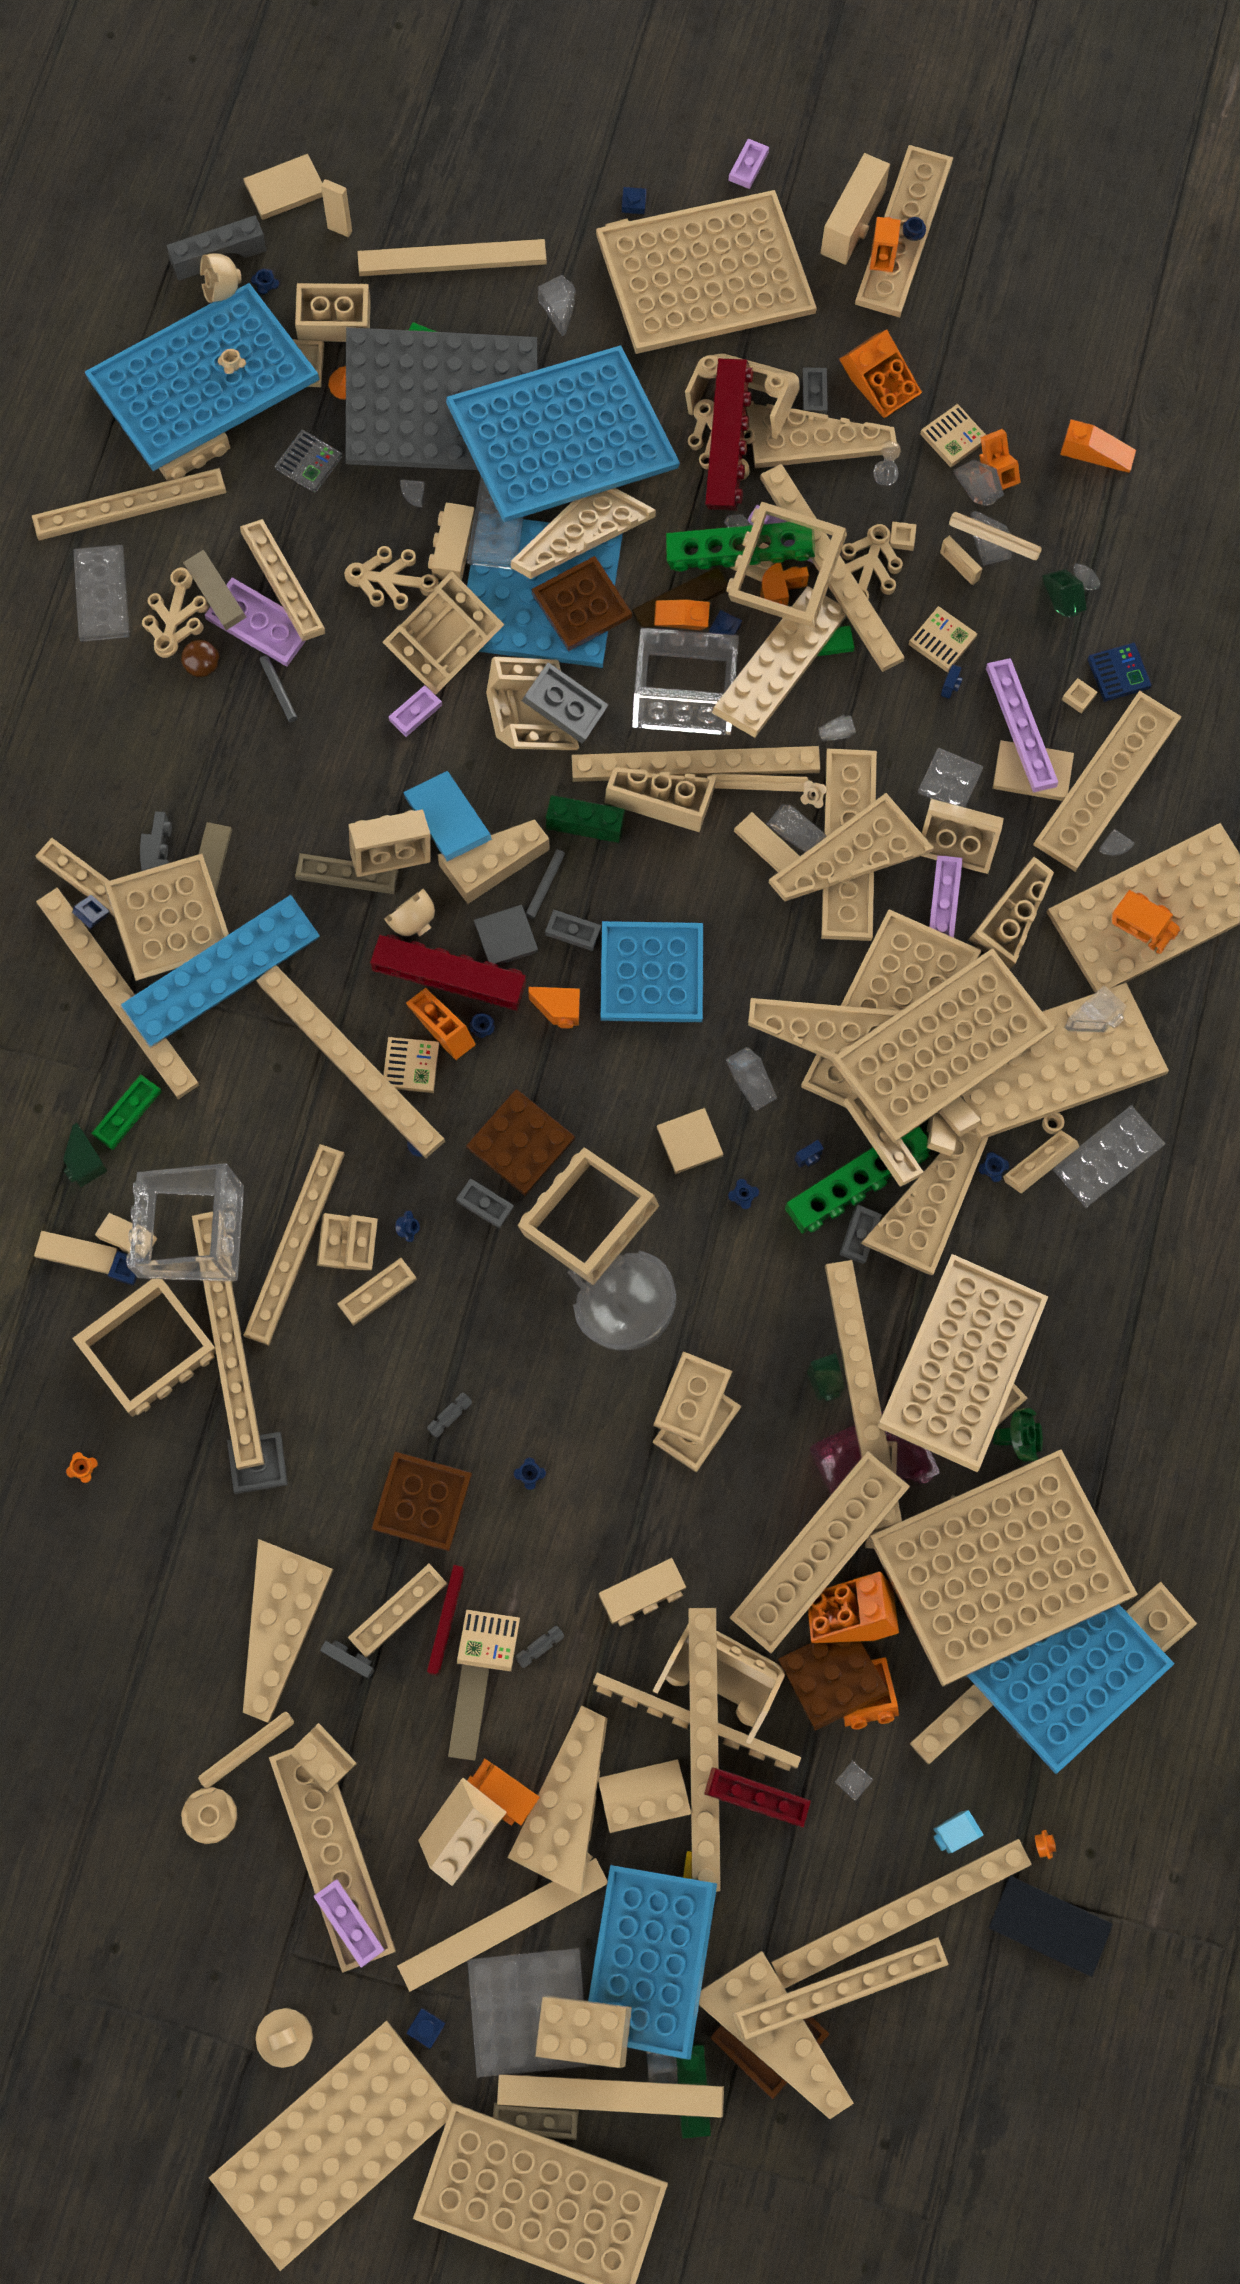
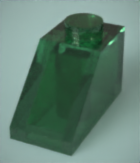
[1042,569,1087,617]
[63,1123,108,1187]
[807,1353,845,1402]

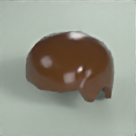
[181,640,220,677]

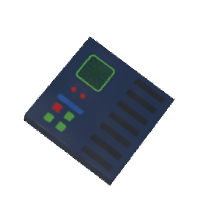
[1087,642,1151,702]

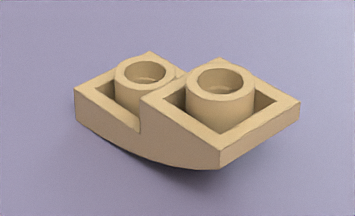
[927,1113,957,1156]
[95,1213,157,1260]

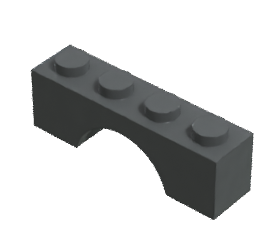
[166,215,267,281]

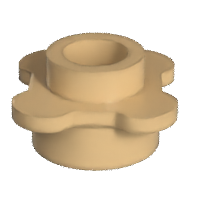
[218,349,246,374]
[800,780,827,808]

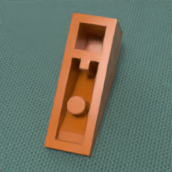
[1060,419,1136,473]
[406,988,476,1060]

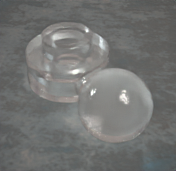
[874,441,901,486]

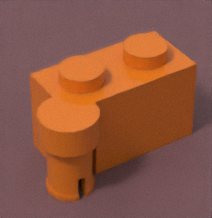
[1112,890,1181,954]
[467,1758,540,1826]

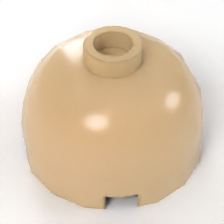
[200,253,241,303]
[384,889,435,937]

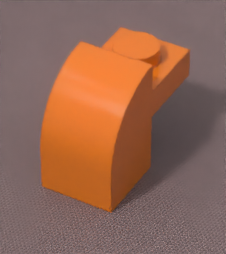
[979,429,1021,491]
[760,563,809,612]

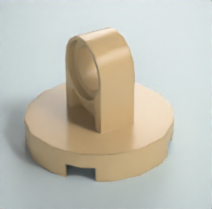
[256,2008,313,2068]

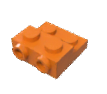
[843,1657,899,1729]

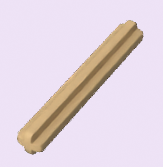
[949,512,1042,560]
[711,773,808,792]
[198,1712,294,1788]

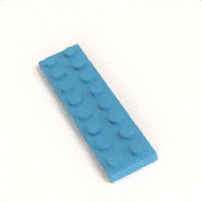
[121,895,320,1048]

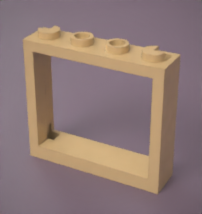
[726,502,847,628]
[518,1147,659,1285]
[72,1274,216,1417]

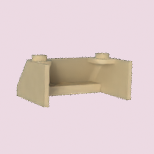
[685,354,800,439]
[653,1623,785,1744]

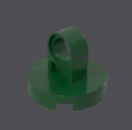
[993,1408,1043,1462]

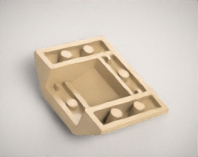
[383,571,504,695]
[486,657,579,750]

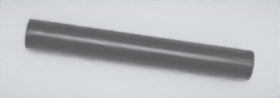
[259,655,298,722]
[525,849,565,919]

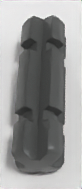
[427,1393,472,1438]
[516,1626,564,1668]

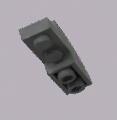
[140,811,172,871]

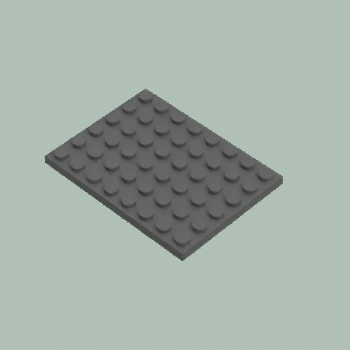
[346,327,537,470]

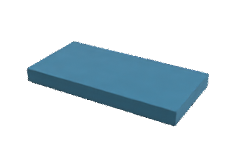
[403,771,492,861]

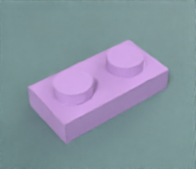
[729,139,769,189]
[389,685,442,737]

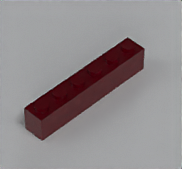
[705,358,753,511]
[370,934,526,1011]

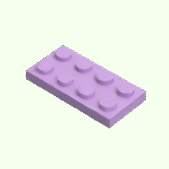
[205,578,305,667]

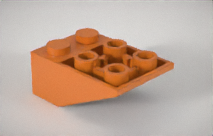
[839,330,922,418]
[808,1572,899,1643]

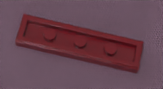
[427,1565,465,1676]
[704,1767,811,1828]

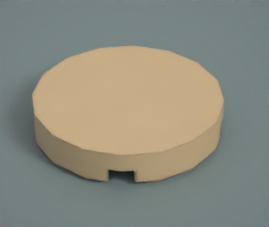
[181,1787,238,1844]

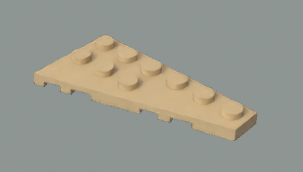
[746,401,898,468]
[511,488,656,579]
[769,793,934,901]
[748,998,900,1060]
[860,1129,988,1275]
[243,1539,333,1723]
[508,1706,607,1896]
[699,1951,854,2119]

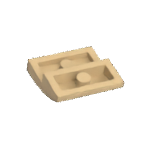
[317,1213,378,1270]

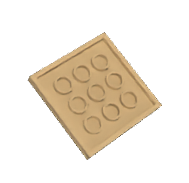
[103,854,229,981]

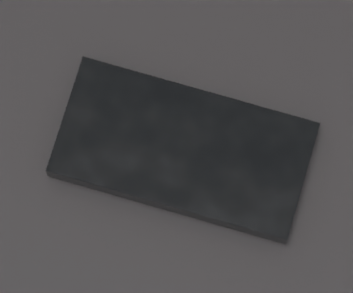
[988,1876,1113,1977]

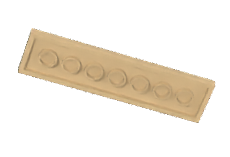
[855,145,953,318]
[712,586,847,737]
[1034,691,1181,872]
[821,749,877,941]
[730,1451,910,1653]
[269,1748,396,1973]

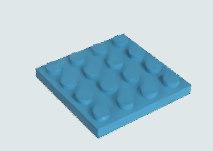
[601,921,703,1022]

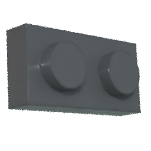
[802,368,827,415]
[545,910,601,951]
[456,1178,514,1229]
[839,1205,882,1264]
[320,1640,375,1679]

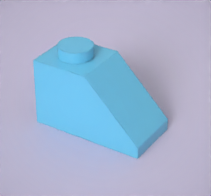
[933,1810,984,1853]

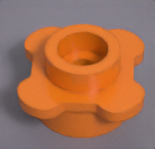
[66,1452,98,1483]
[1035,1830,1056,1859]

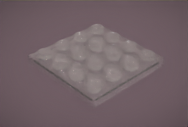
[468,1948,590,2077]

